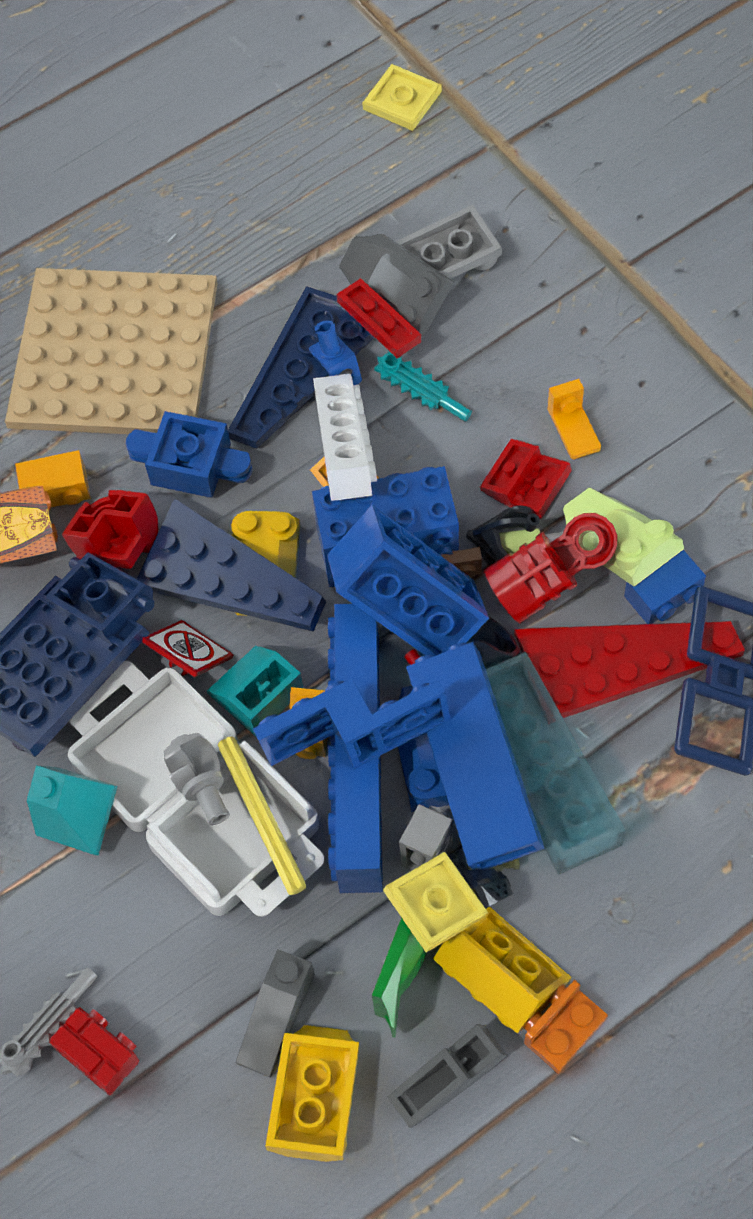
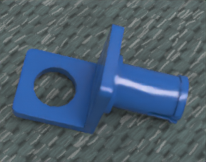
[309,320,362,385]

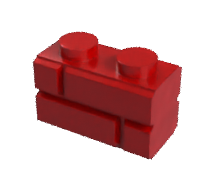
[49,1007,140,1096]

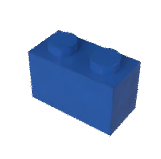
[624,550,706,624]

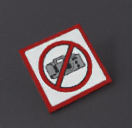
[142,620,234,677]

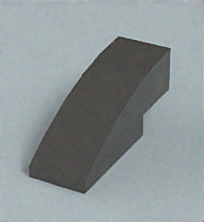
[387,1024,508,1128]

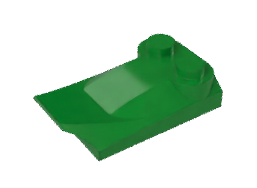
[372,917,439,1038]

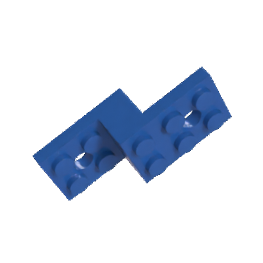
[253,678,451,769]

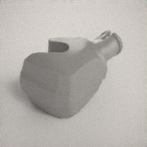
[164,733,230,826]

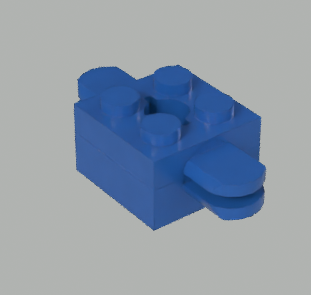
[126,411,252,498]

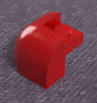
[62,490,159,569]

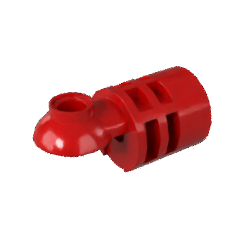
[484,513,617,623]

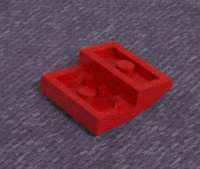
[480,438,572,520]

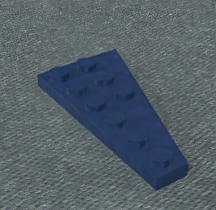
[137,498,326,632]

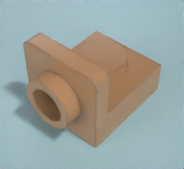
[441,547,482,578]

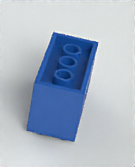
[327,505,489,656]

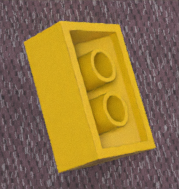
[433,907,572,1034]

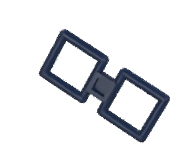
[674,586,753,776]

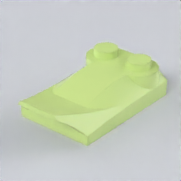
[563,488,684,586]

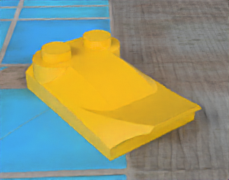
[231,511,300,616]
[265,1025,359,1162]

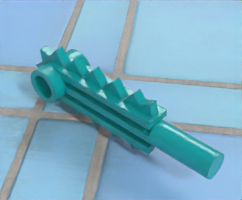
[374,351,472,422]

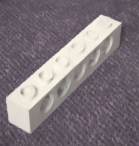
[313,373,377,501]

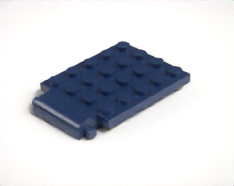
[0,552,155,757]

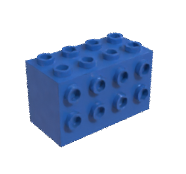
[312,466,459,588]

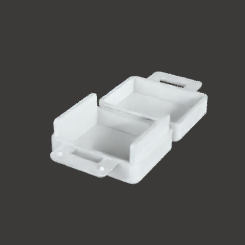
[68,661,324,917]

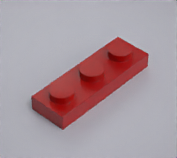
[337,278,421,359]

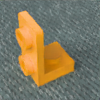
[547,378,601,460]

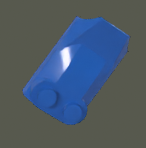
[398,686,449,812]

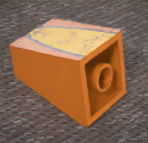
[0,485,58,563]

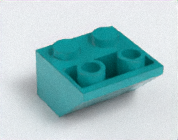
[207,645,304,736]

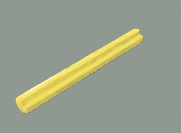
[218,736,306,895]

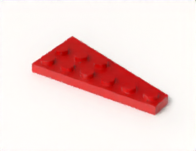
[514,621,745,722]

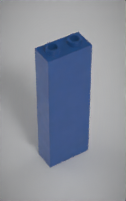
[406,642,545,870]

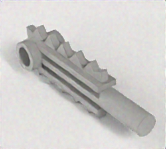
[0,968,97,1077]

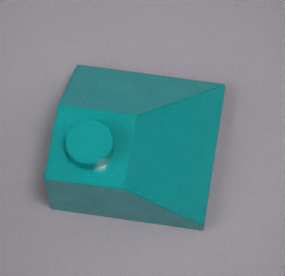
[27,765,118,855]

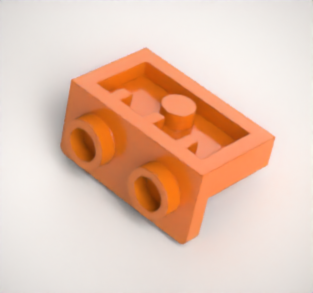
[524,980,608,1074]

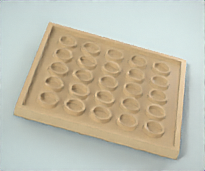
[5,268,217,434]

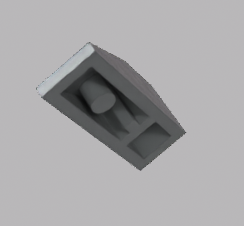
[236,949,315,1078]

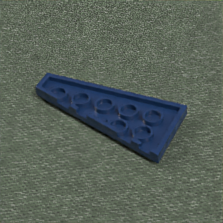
[228,286,375,449]

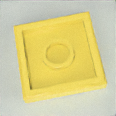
[362,64,442,131]
[383,852,488,953]

